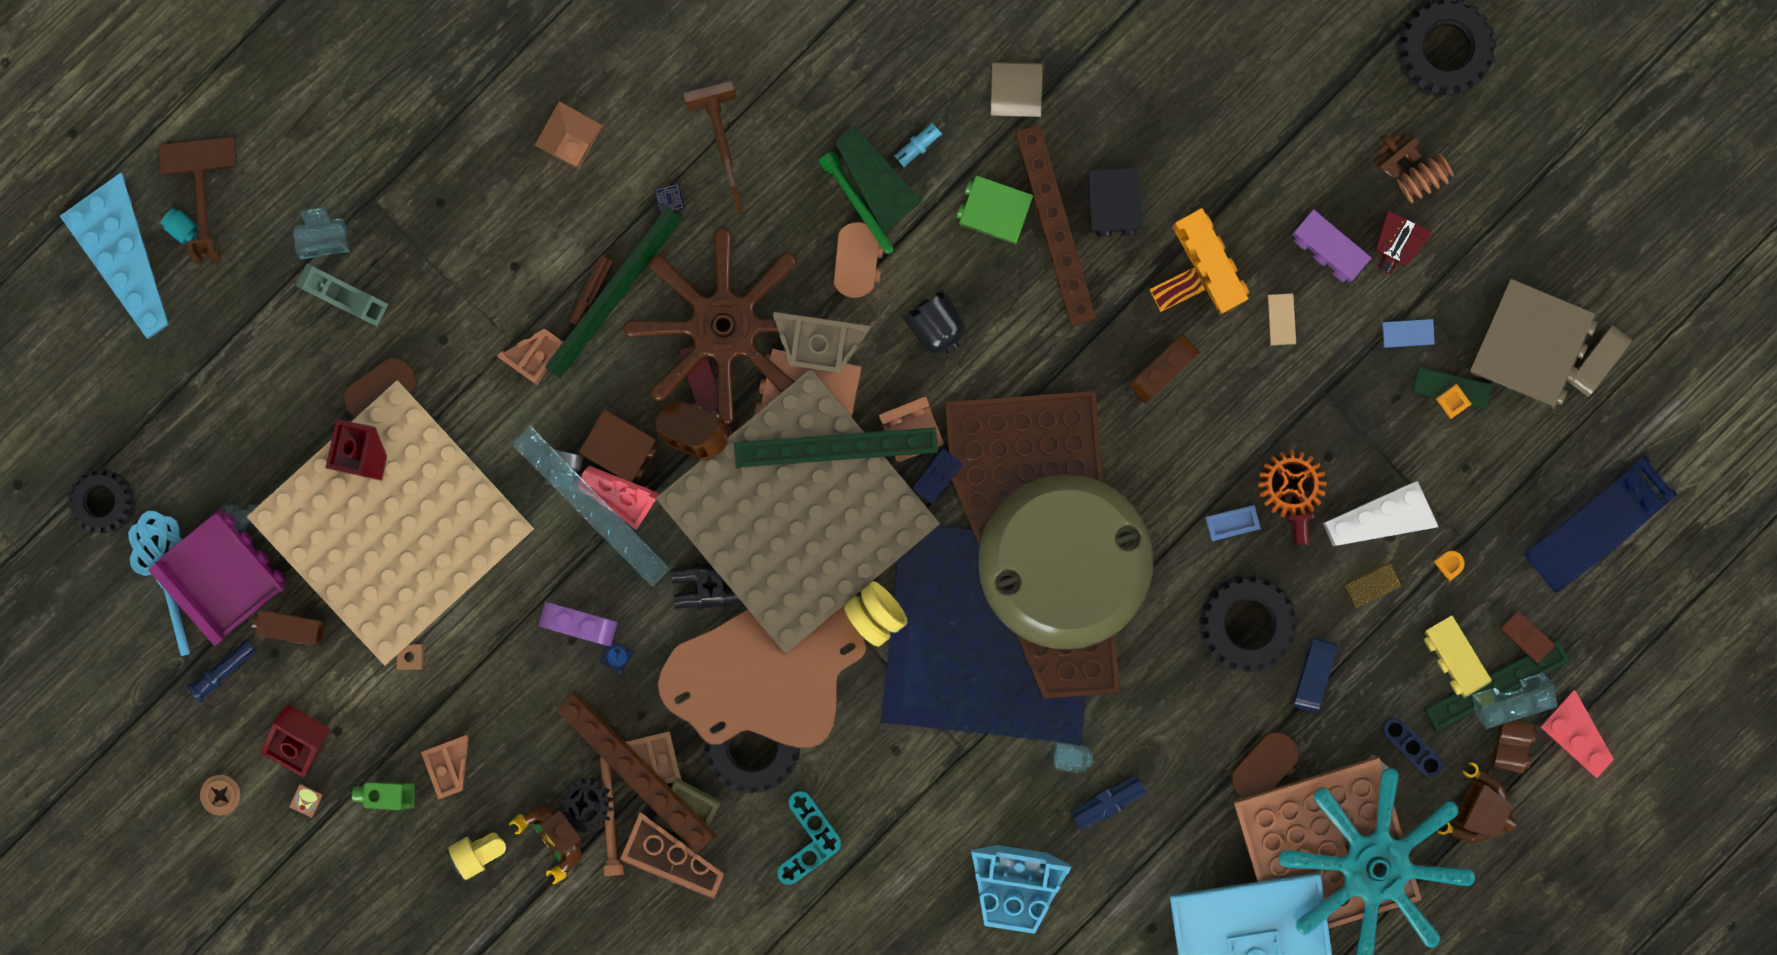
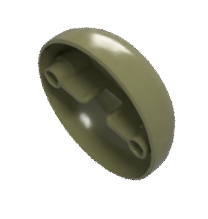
[978,474,1154,650]

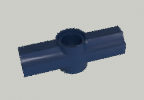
[1070,775,1147,830]

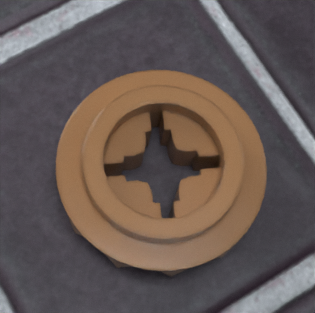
[200,775,241,815]

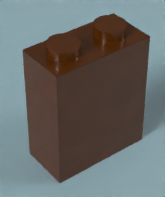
[579,410,659,483]
[252,610,326,646]

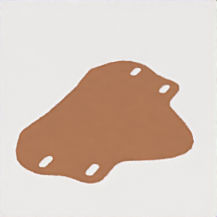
[658,604,866,748]

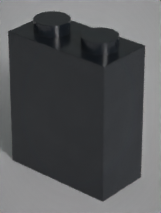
[1088,168,1142,237]

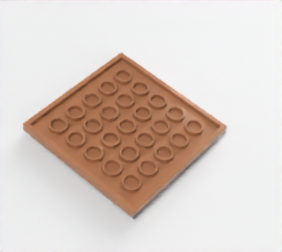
[1233,756,1422,929]

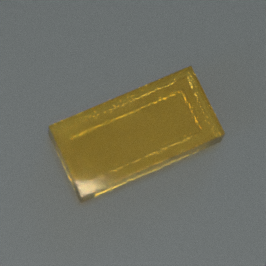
[1345,564,1401,608]

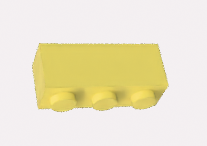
[1424,616,1492,698]

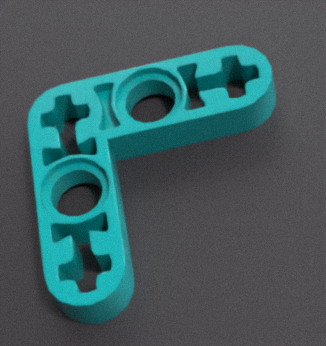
[778,791,841,885]

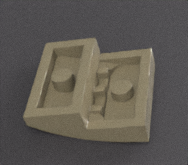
[991,62,1042,117]

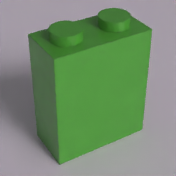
[956,176,1033,245]

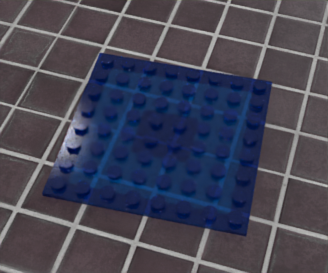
[881,526,1086,744]

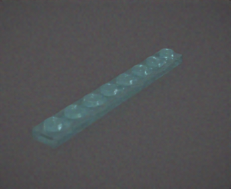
[511,426,670,587]

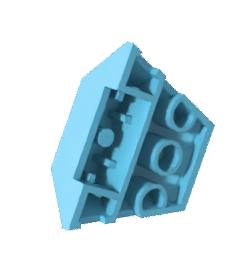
[971,845,1072,934]

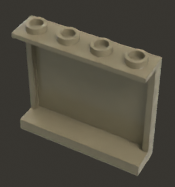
[1470,279,1598,409]

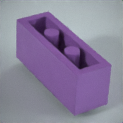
[1292,209,1371,283]

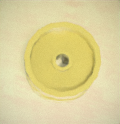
[844,581,908,647]

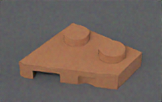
[497,329,563,385]
[421,735,469,799]

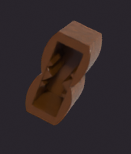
[1491,717,1537,773]

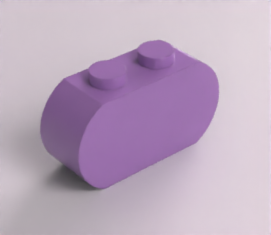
[538,601,618,646]

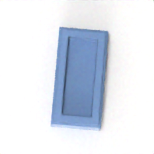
[1382,319,1435,348]
[1205,505,1261,541]

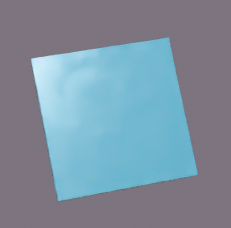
[1169,872,1332,955]

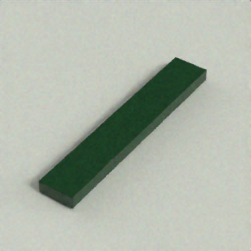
[1424,639,1570,732]

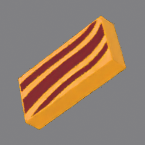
[1149,267,1206,312]

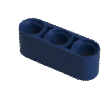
[1293,637,1338,714]
[1381,718,1443,777]

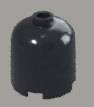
[902,290,965,354]

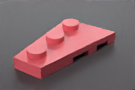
[577,466,660,530]
[1540,689,1614,778]

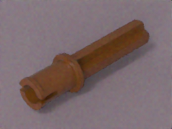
[567,255,613,326]

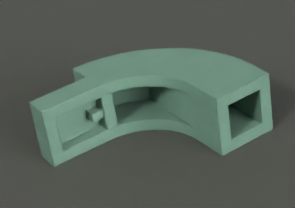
[296,264,388,326]

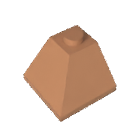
[535,101,603,169]

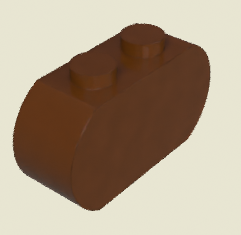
[1129,334,1200,404]
[345,358,417,418]
[655,400,728,461]
[1231,732,1298,798]

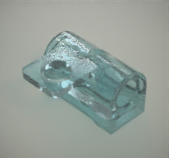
[293,208,350,260]

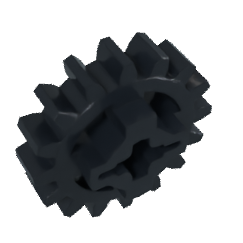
[559,778,614,833]

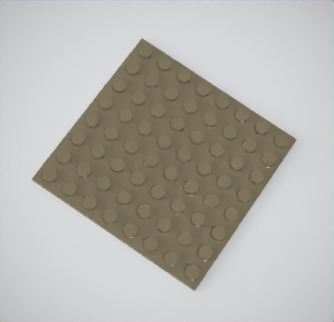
[655,369,940,654]

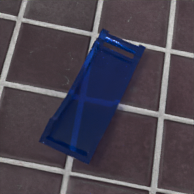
[1524,455,1678,593]

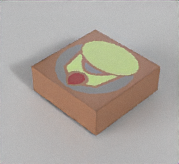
[289,784,324,818]

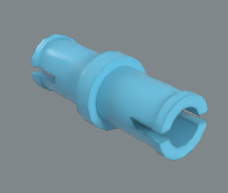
[894,122,942,168]

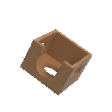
[397,644,424,670]

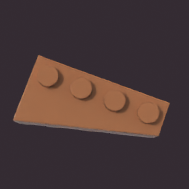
[621,812,724,899]

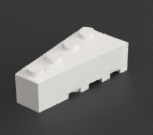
[1323,481,1438,546]

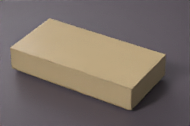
[1267,294,1296,346]

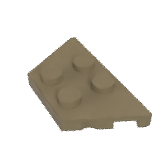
[773,312,870,373]

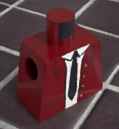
[1374,211,1431,275]

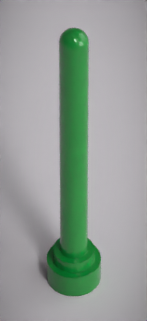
[819,151,894,254]

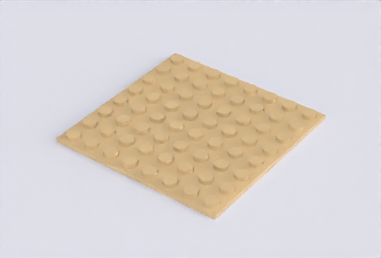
[247,380,534,666]

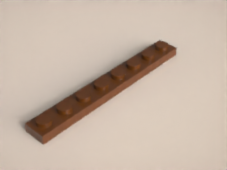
[557,692,716,854]

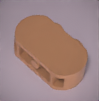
[834,222,883,299]

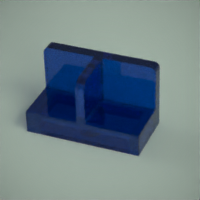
[913,448,964,504]

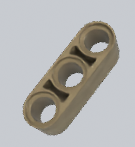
[1568,324,1632,397]

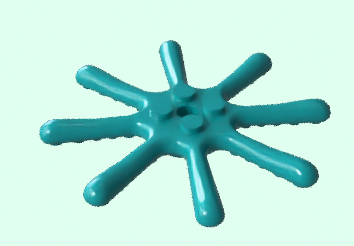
[1279,768,1475,955]

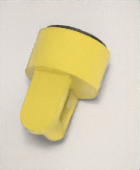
[447,833,506,880]

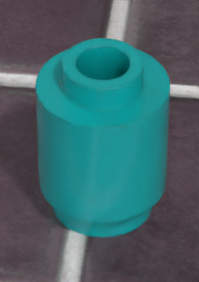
[161,208,198,245]

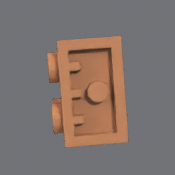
[879,396,943,462]

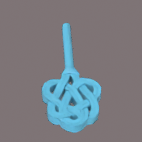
[128,511,190,656]

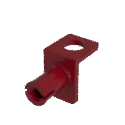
[1284,490,1314,545]

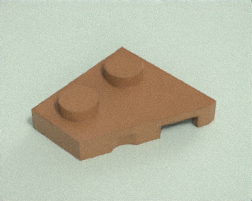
[626,731,682,784]

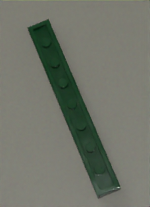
[545,207,682,379]
[734,427,938,468]

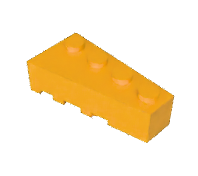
[1172,208,1249,315]

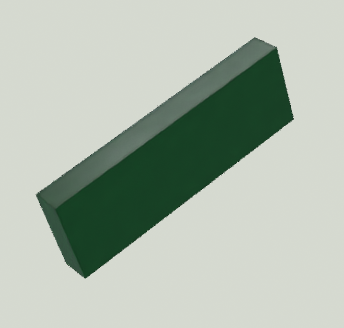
[1412,367,1492,410]

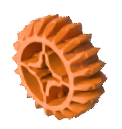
[1258,450,1327,517]

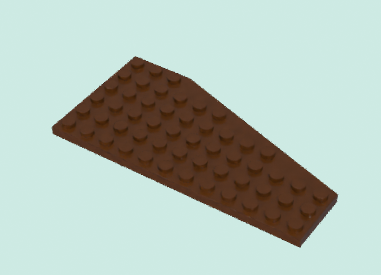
[945,391,1120,699]

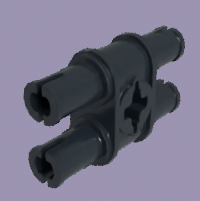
[671,563,742,610]

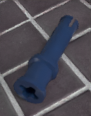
[187,639,257,703]

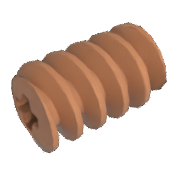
[1397,153,1454,204]

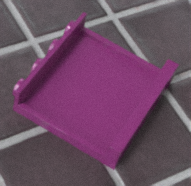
[148,508,287,646]

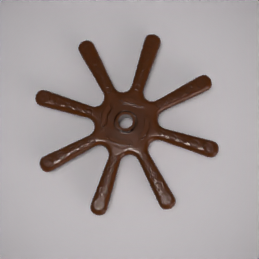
[623,227,823,426]

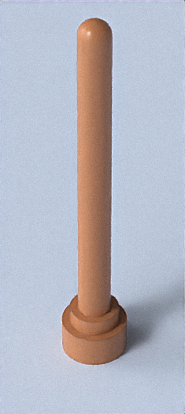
[600,757,624,876]

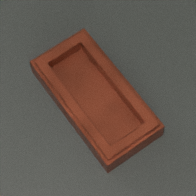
[1501,611,1556,665]

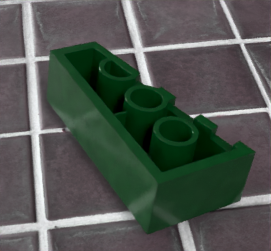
[835,126,921,235]

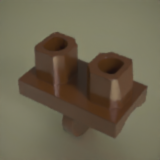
[1372,133,1421,178]

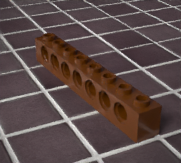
[1015,125,1096,327]

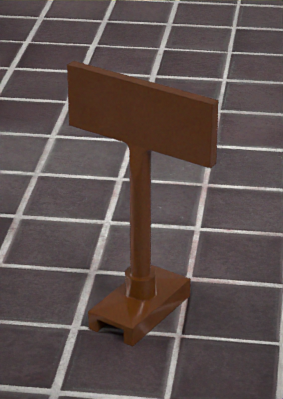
[683,81,743,214]
[159,137,237,265]

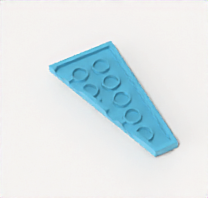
[60,172,169,339]

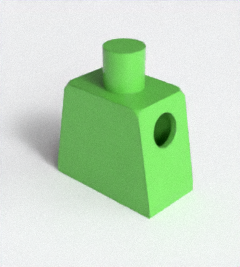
[352,782,415,810]

